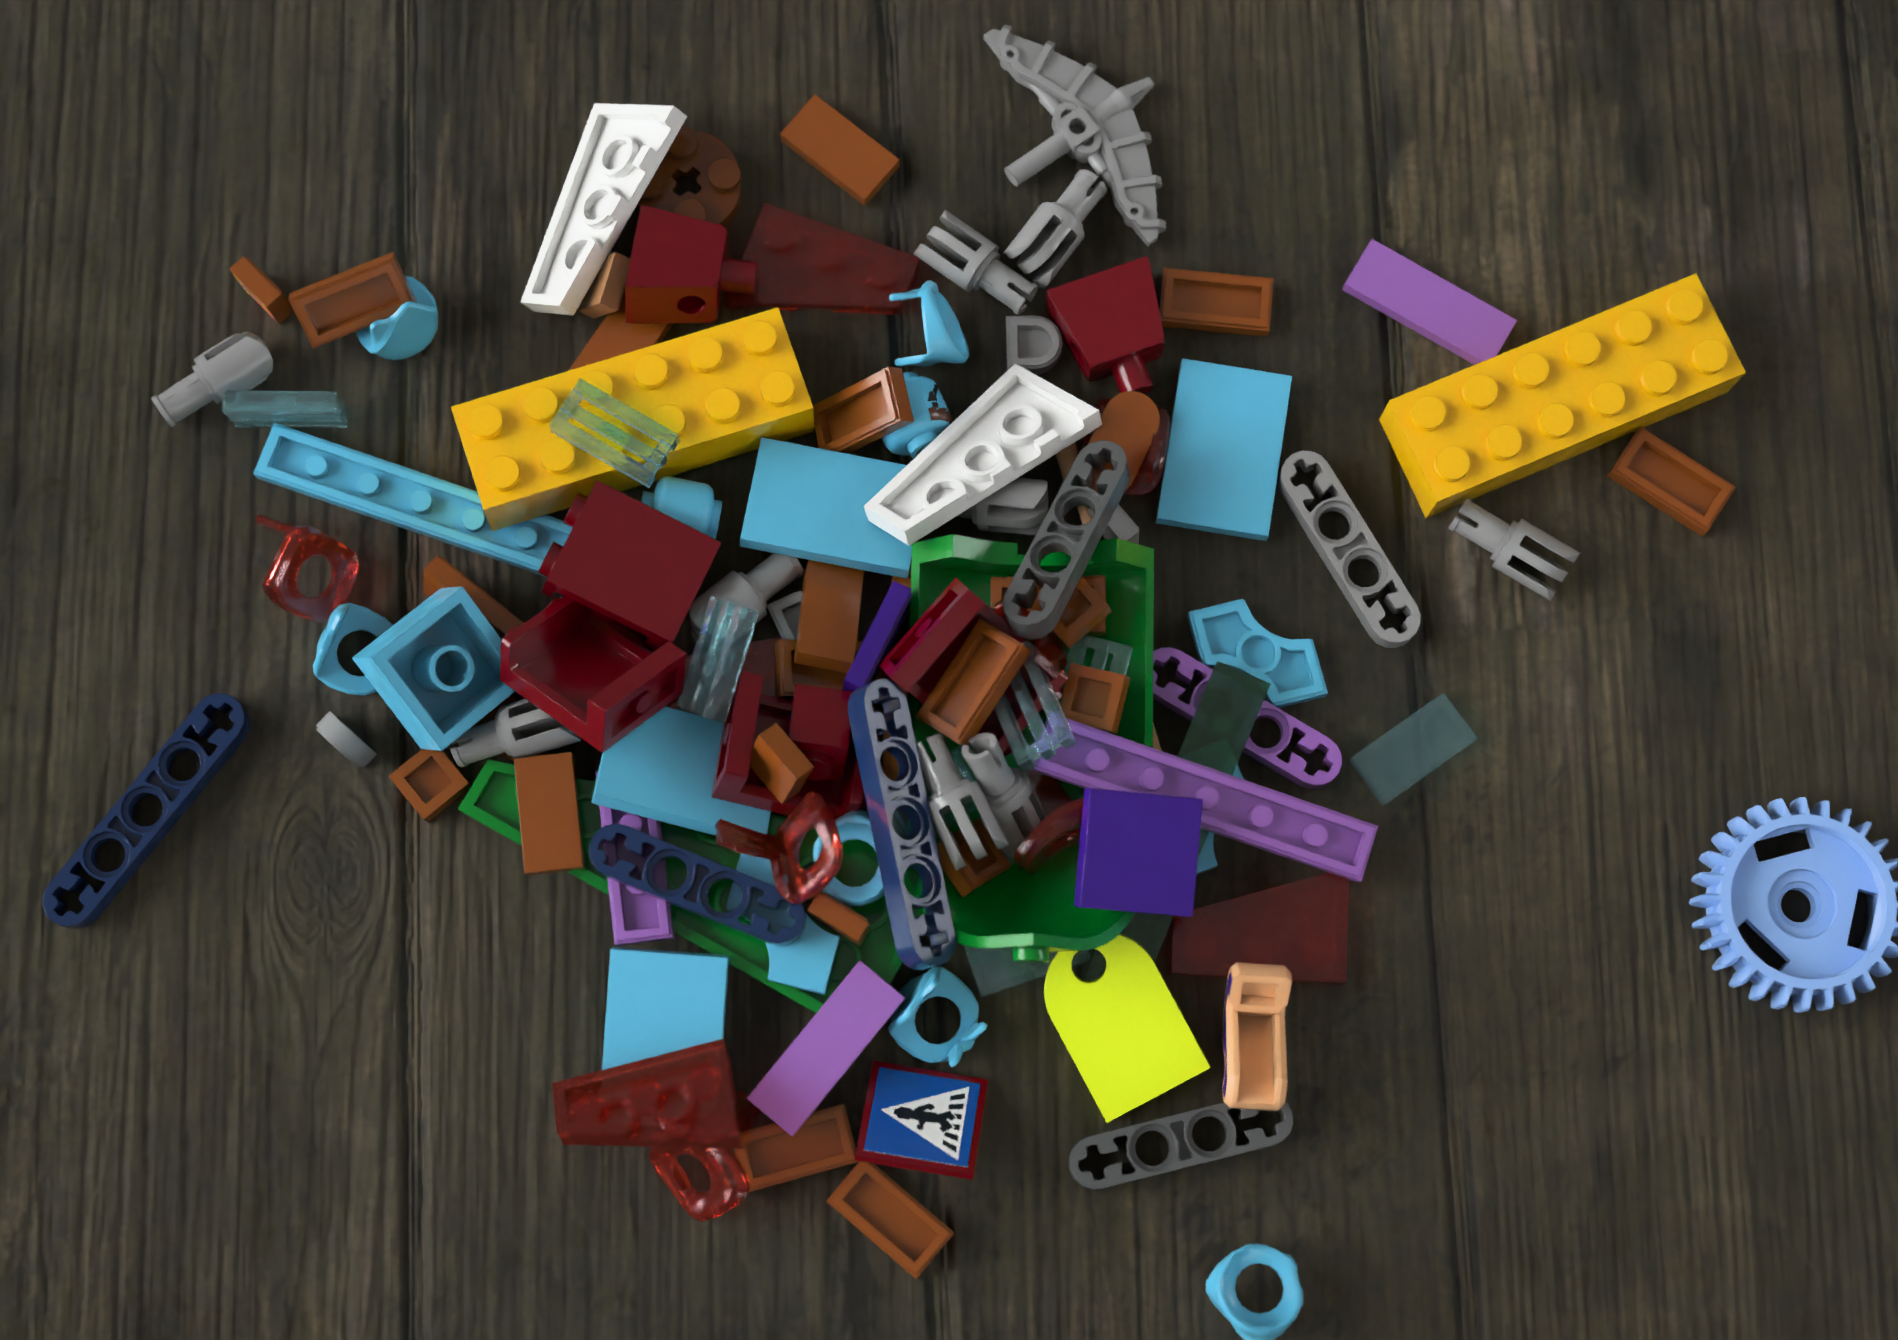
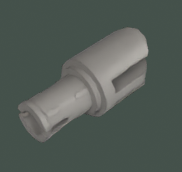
[1003,169,1107,289]
[913,210,1039,316]
[151,331,273,428]
[956,477,1049,536]
[1448,498,1581,601]
[689,553,804,651]
[450,698,581,767]
[916,733,1009,871]
[961,733,1049,857]

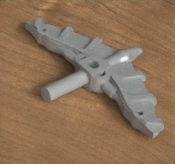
[984,24,1166,247]

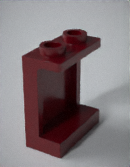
[538,481,722,650]
[879,578,1068,757]
[500,596,686,753]
[711,670,880,825]

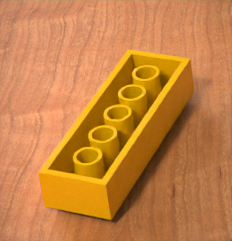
[1379,273,1746,518]
[451,307,814,531]

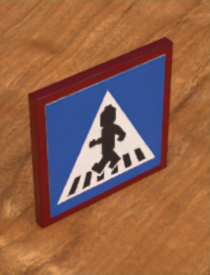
[855,1061,988,1180]

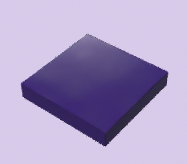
[1074,788,1203,917]

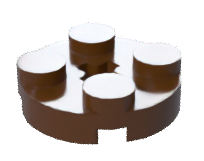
[637,126,742,227]

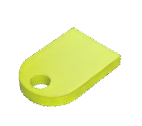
[1044,933,1211,1123]

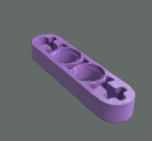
[1153,647,1342,789]

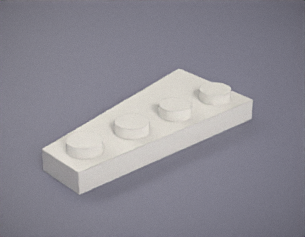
[521,103,687,315]
[864,363,1102,546]

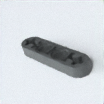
[1003,440,1130,640]
[1068,1101,1293,1190]

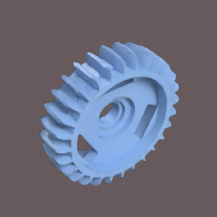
[1689,797,1898,1013]

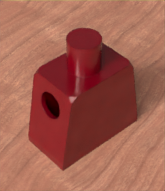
[625,206,758,324]
[1045,256,1165,394]

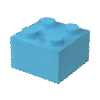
[352,586,515,751]

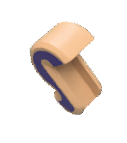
[1222,962,1292,1111]

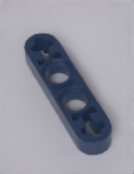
[589,823,807,946]

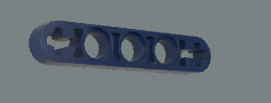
[848,679,956,970]
[42,693,251,929]

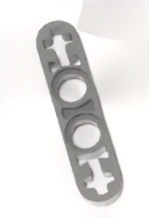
[1278,450,1421,648]

